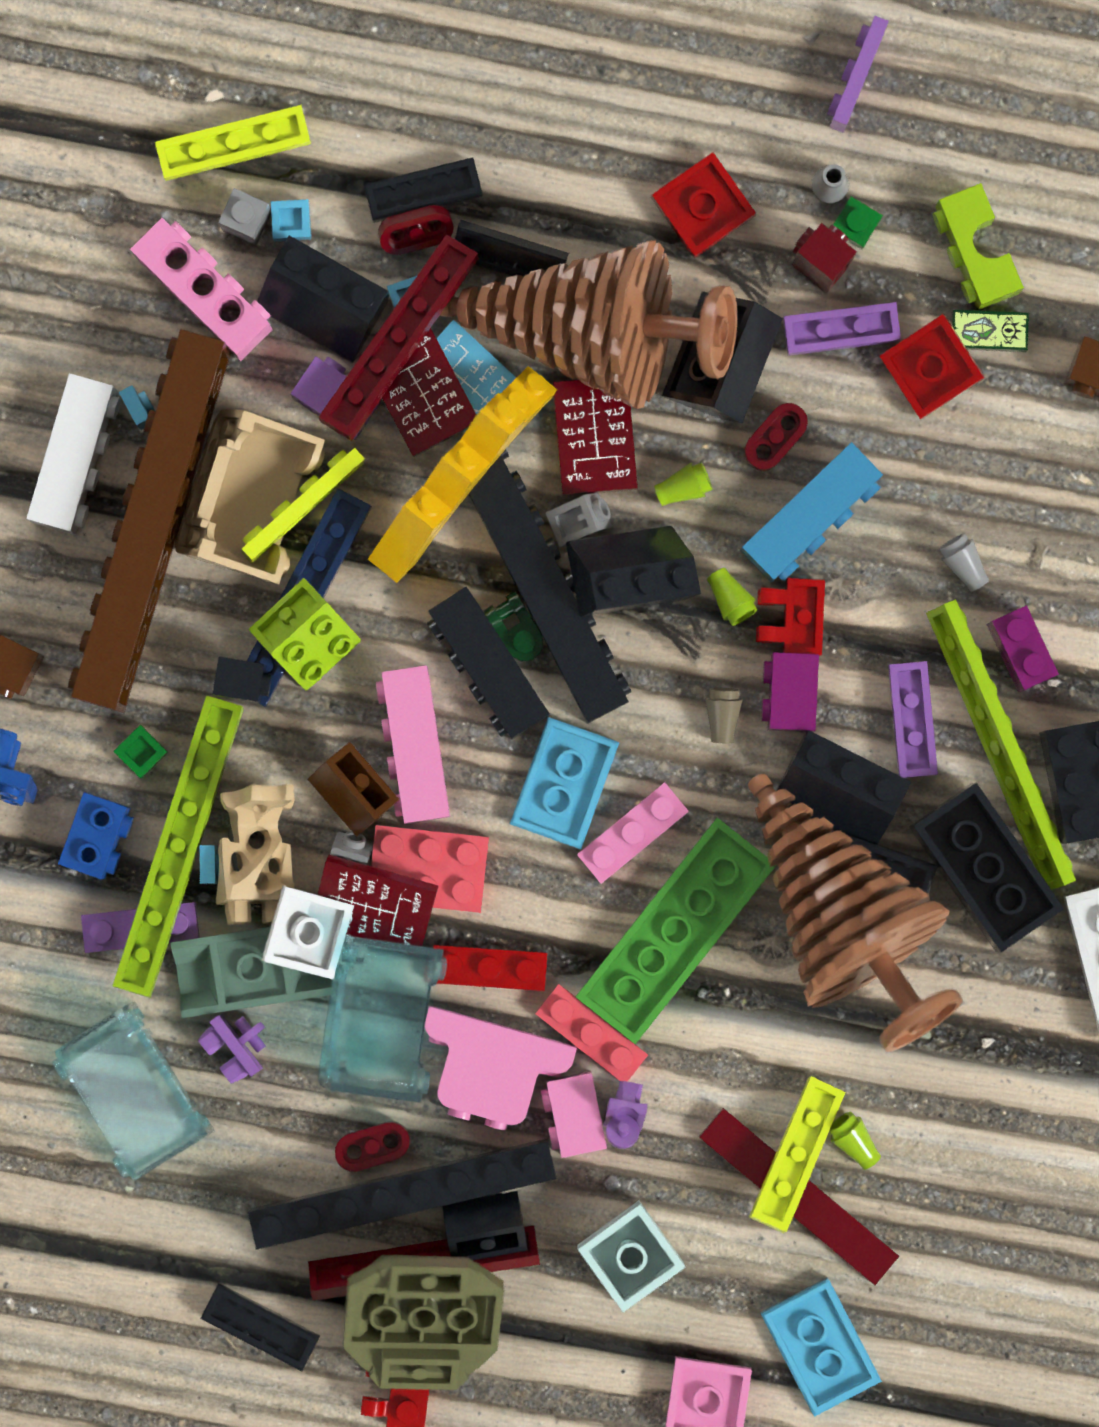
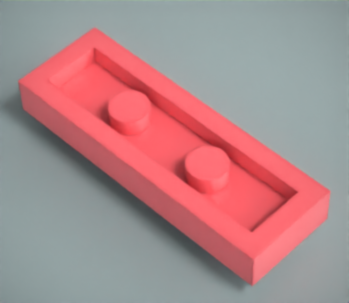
[535,984,648,1082]

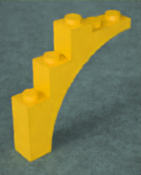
[368,366,557,583]

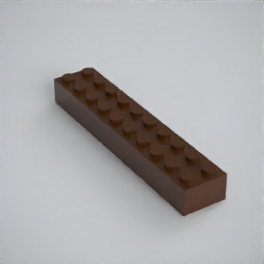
[68,329,231,714]

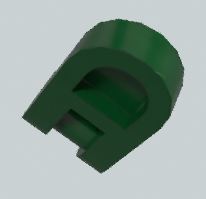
[483,591,543,662]

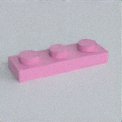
[577,782,689,884]

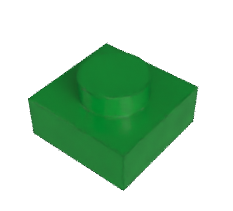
[833,196,883,250]
[113,725,168,779]

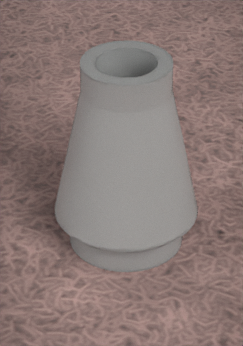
[812,164,849,203]
[939,533,989,592]

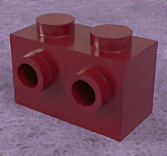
[792,223,857,294]

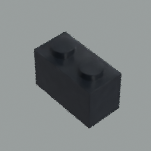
[442,1191,528,1260]

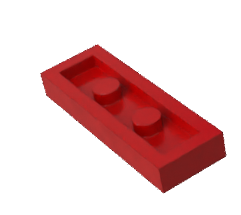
[431,945,547,991]

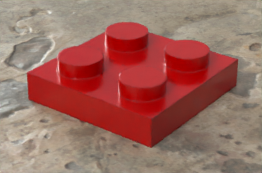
[651,152,756,258]
[880,314,985,419]

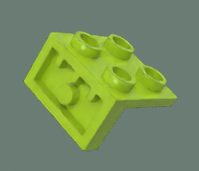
[248,578,361,690]

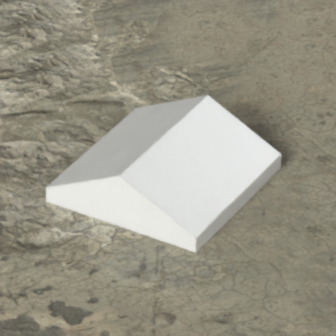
[262,886,354,979]

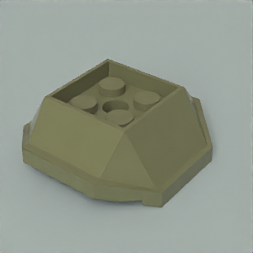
[343,1255,504,1390]

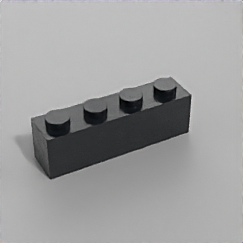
[427,586,550,740]

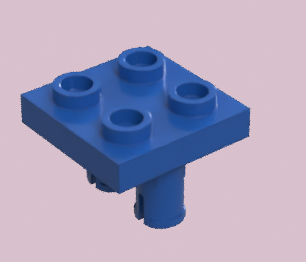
[0,729,38,806]

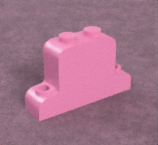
[425,1005,577,1131]

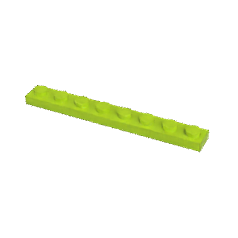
[926,599,1076,890]
[112,695,244,998]

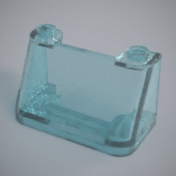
[318,935,447,1103]
[52,1001,215,1181]

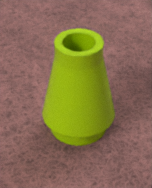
[654,462,713,506]
[707,567,757,626]
[829,1112,881,1170]

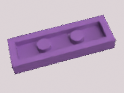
[827,16,889,133]
[783,302,901,356]
[888,661,938,778]
[81,902,200,953]

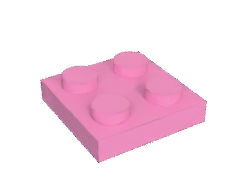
[665,1356,752,1427]

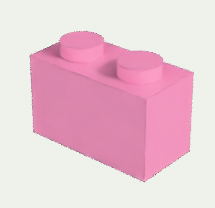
[541,1071,607,1158]

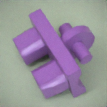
[198,1014,266,1084]
[603,1081,648,1149]

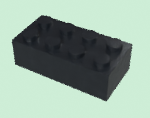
[909,782,1064,953]

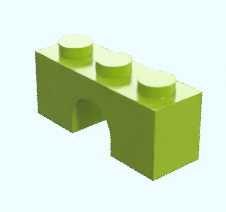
[933,183,1024,311]

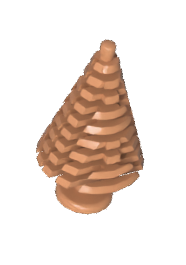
[440,240,737,409]
[748,774,963,1052]

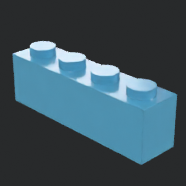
[740,442,883,583]

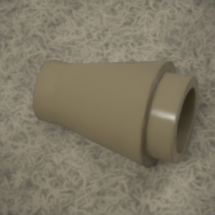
[705,688,743,744]

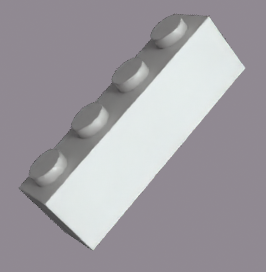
[26,373,121,535]

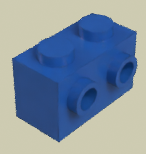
[58,792,134,879]

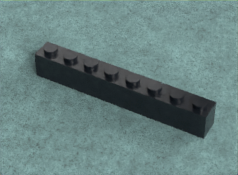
[469,449,632,724]
[248,1138,556,1250]

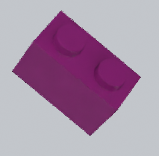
[986,605,1059,693]
[761,652,819,732]

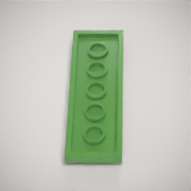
[575,818,776,1044]

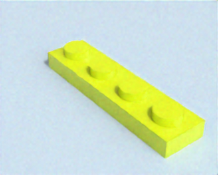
[155,105,311,181]
[241,448,365,564]
[749,1076,846,1233]

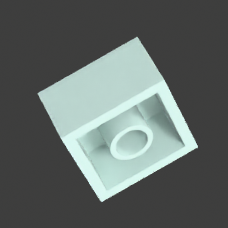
[577,1200,685,1312]

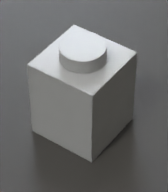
[218,188,271,246]

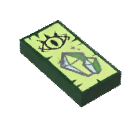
[952,310,1029,352]

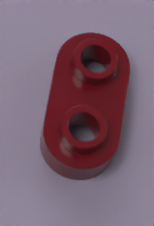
[378,205,454,255]
[744,403,808,471]
[335,1121,410,1172]

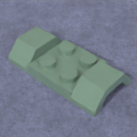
[170,927,333,1018]

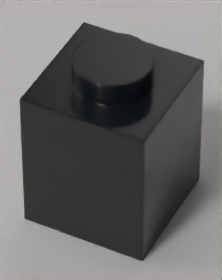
[212,657,272,704]

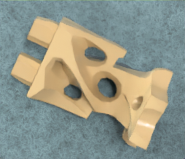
[216,784,295,925]

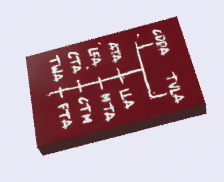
[360,328,477,457]
[553,380,638,496]
[317,854,439,955]

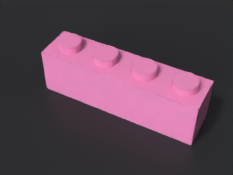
[376,665,450,824]

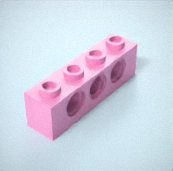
[130,218,273,361]

